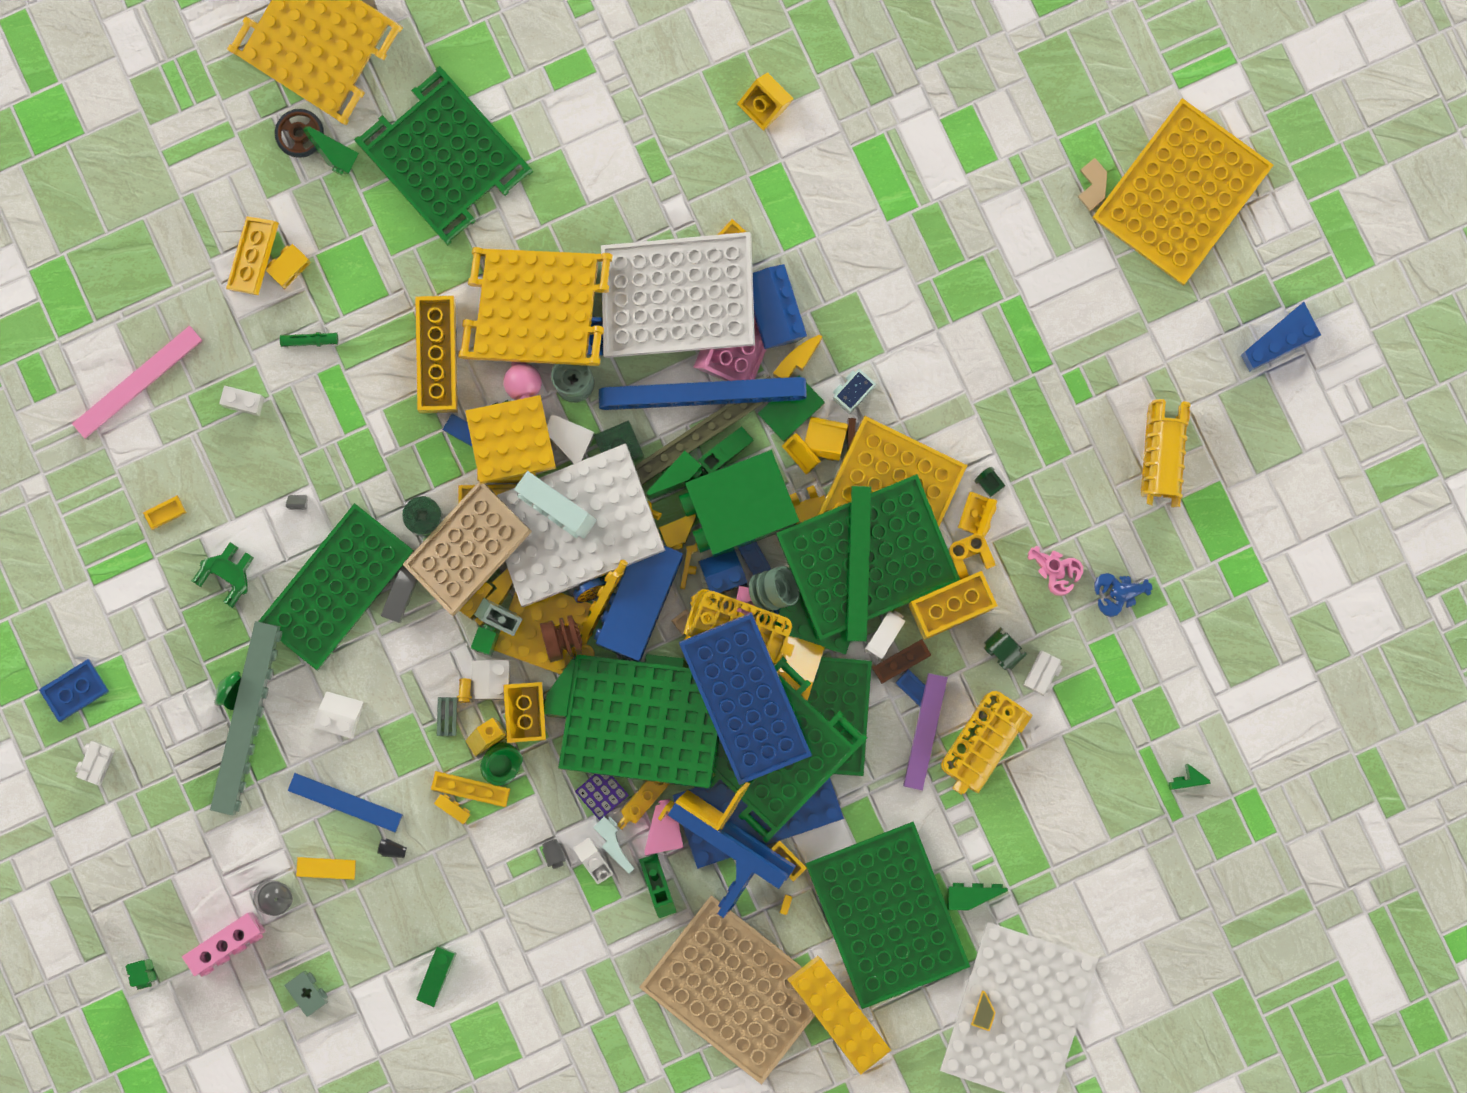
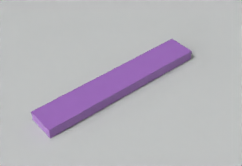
[903,673,948,791]

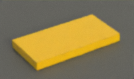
[226,216,279,295]

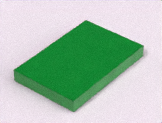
[757,375,825,442]

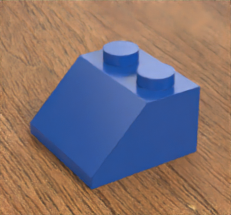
[698,550,747,594]

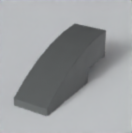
[381,565,418,623]

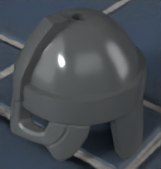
[254,880,293,916]

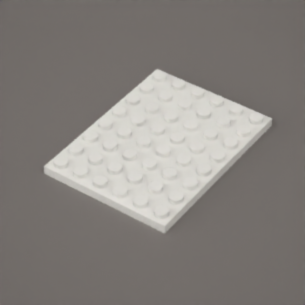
[601,232,755,358]
[497,444,665,607]
[940,922,1099,1093]

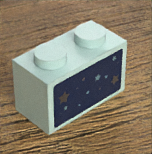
[833,369,876,414]

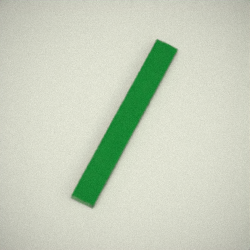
[847,486,871,642]

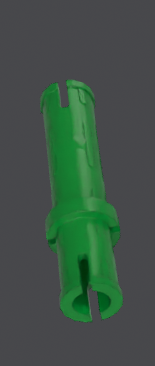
[280,332,339,347]

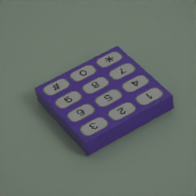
[575,774,629,821]

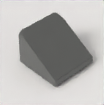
[286,495,308,510]

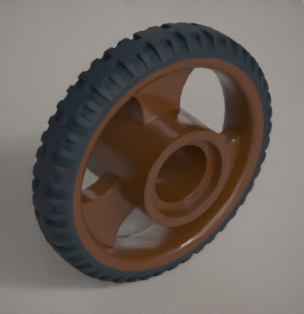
[275,109,324,158]

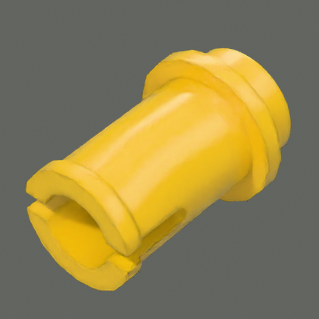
[457,678,472,703]

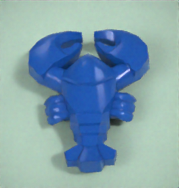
[1094,573,1152,617]

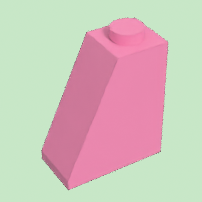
[645,799,684,855]

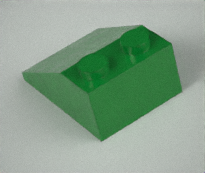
[646,451,703,500]

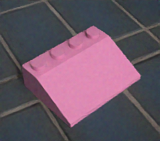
[694,317,766,381]

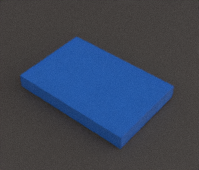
[39,659,109,722]

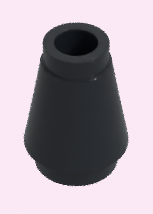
[377,838,407,858]

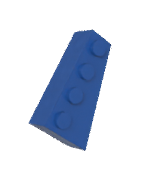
[1241,302,1321,372]

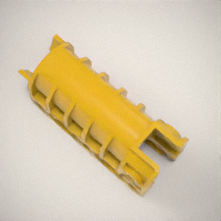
[1141,399,1191,508]
[684,589,794,664]
[941,691,1033,795]

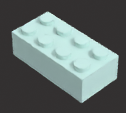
[514,471,597,539]

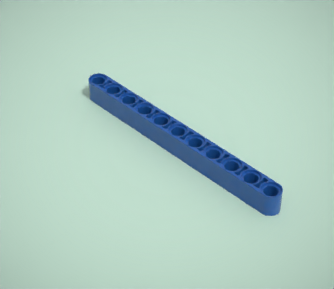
[599,377,807,410]

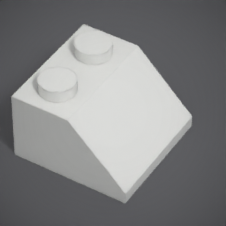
[471,660,510,700]
[313,692,364,739]

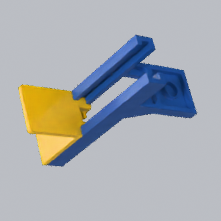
[658,782,796,918]

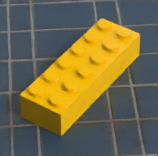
[415,295,458,414]
[787,955,891,1075]

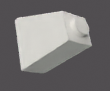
[546,414,595,464]
[864,610,905,661]

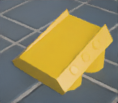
[805,417,848,461]

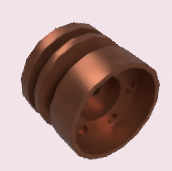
[540,615,582,662]

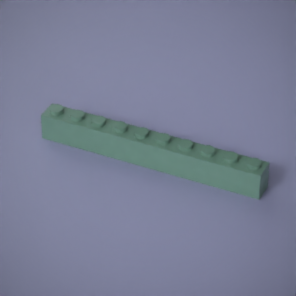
[210,621,282,816]

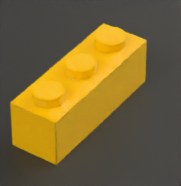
[434,793,471,824]

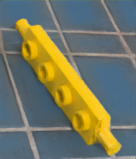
[581,560,628,645]
[617,781,669,830]

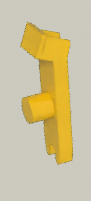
[680,543,698,589]

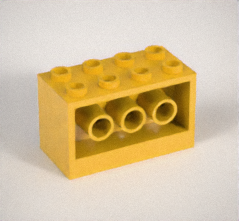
[908,571,998,640]

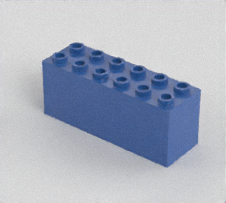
[594,546,683,662]

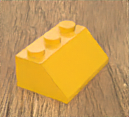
[503,682,546,743]

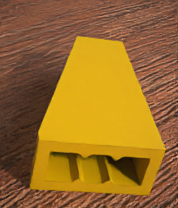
[465,718,507,757]

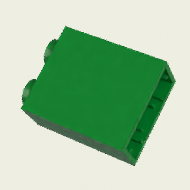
[679,450,800,558]

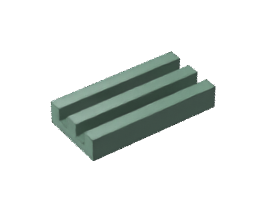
[437,697,458,736]

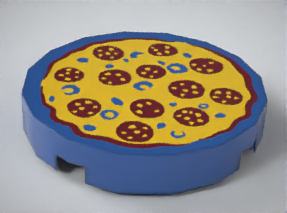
[573,578,607,603]

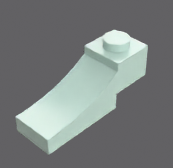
[593,817,635,874]

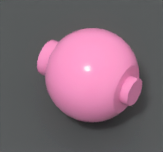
[503,362,542,400]

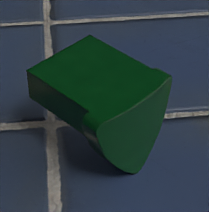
[975,467,1006,498]

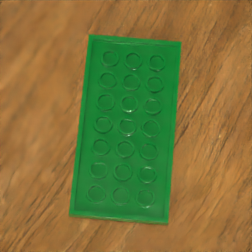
[259,503,414,671]

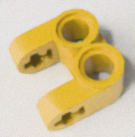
[948,534,996,580]

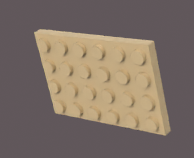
[403,481,532,616]

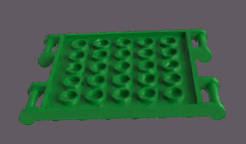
[354,66,533,246]
[711,657,868,843]

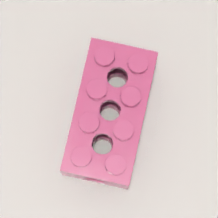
[182,912,266,977]

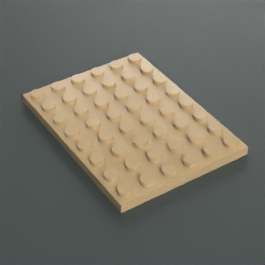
[639,895,815,1085]

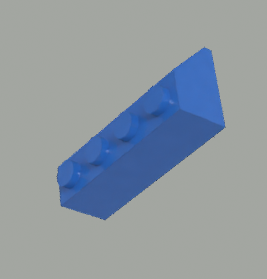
[753,264,807,349]

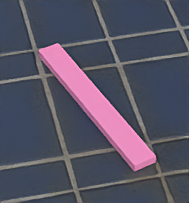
[72,326,203,439]

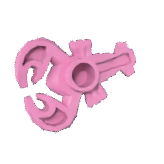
[1028,546,1083,596]

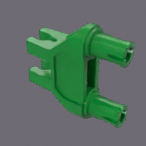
[191,542,254,608]

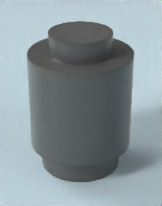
[542,839,566,869]

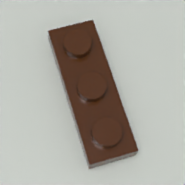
[872,639,932,684]

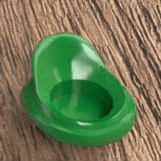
[214,671,241,710]
[480,742,523,786]

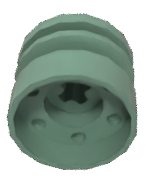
[551,364,595,403]
[749,566,800,612]

